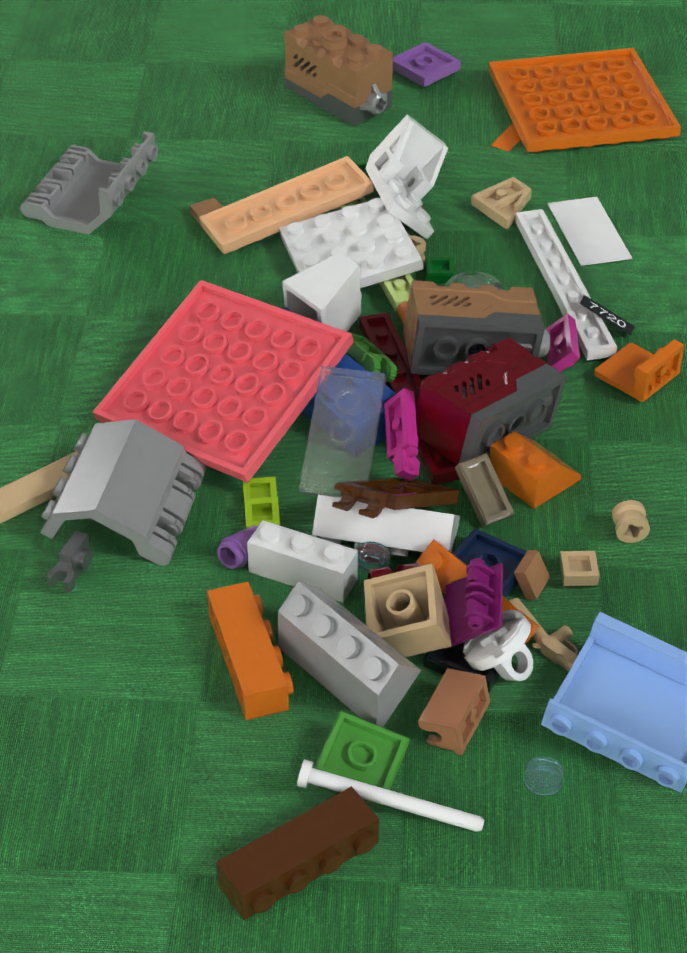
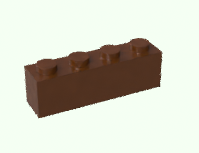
[216,786,379,920]

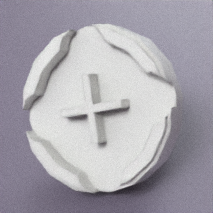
[463,609,533,682]

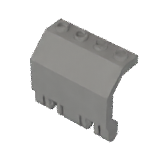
[20,131,158,234]
[40,419,207,566]

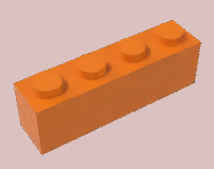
[207,581,294,720]

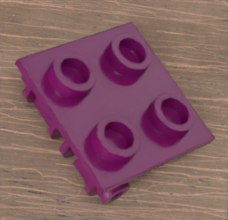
[444,558,503,649]

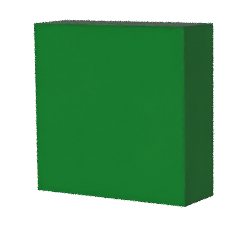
[425,257,456,283]

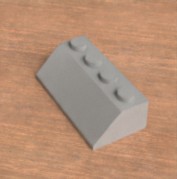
[278,581,421,727]

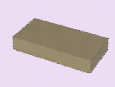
[455,453,515,528]

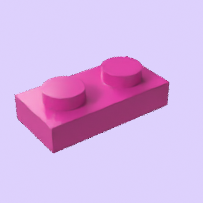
[546,313,580,372]

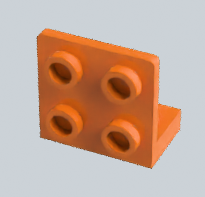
[594,339,685,402]

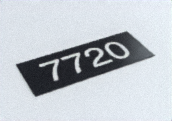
[580,295,635,335]

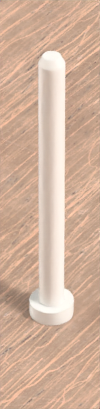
[296,759,484,832]

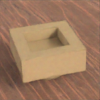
[559,551,600,586]

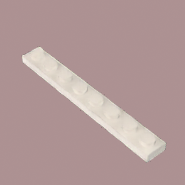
[515,209,617,360]

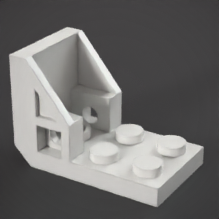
[365,115,448,239]

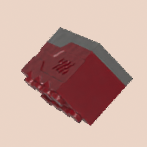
[416,337,566,465]

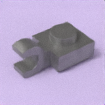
[47,531,93,593]

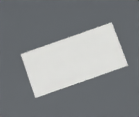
[547,197,633,266]

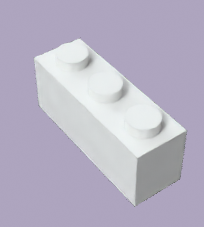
[247,520,358,603]

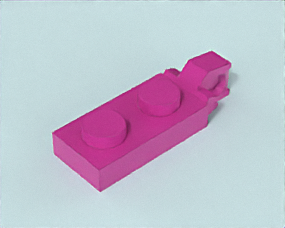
[384,388,420,481]

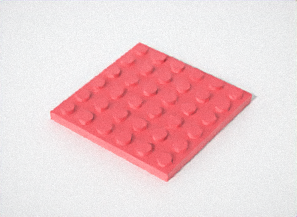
[92,280,354,483]

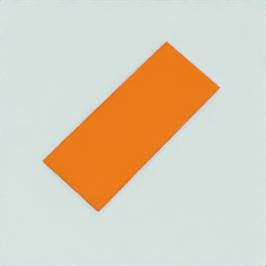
[490,123,521,152]

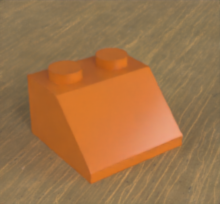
[489,431,582,509]

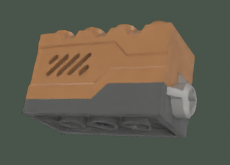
[284,15,393,126]
[403,280,550,375]

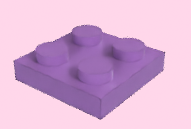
[393,42,461,87]

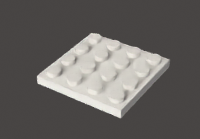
[279,198,424,288]

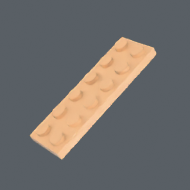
[199,156,375,254]

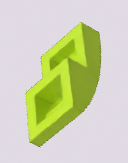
[243,477,280,529]

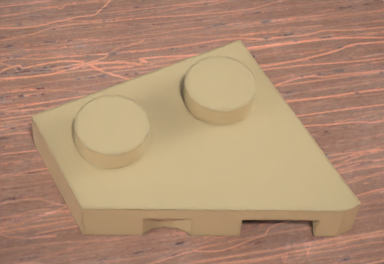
[471,177,532,229]

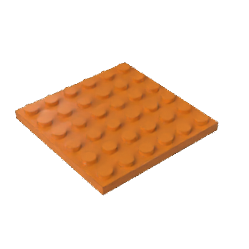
[488,48,681,153]

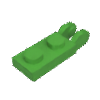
[346,332,397,382]

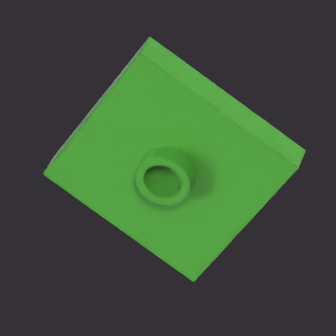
[315,710,410,807]

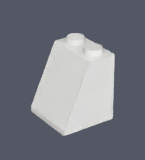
[282,252,362,332]

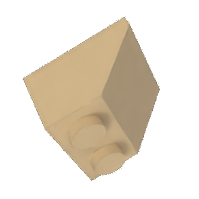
[364,563,451,657]

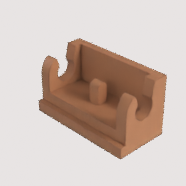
[418,668,490,755]

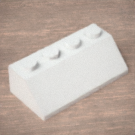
[312,494,460,557]

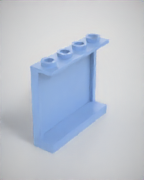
[541,612,687,793]

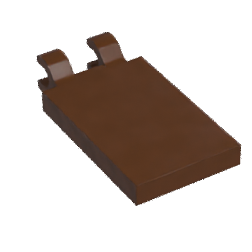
[332,477,459,518]

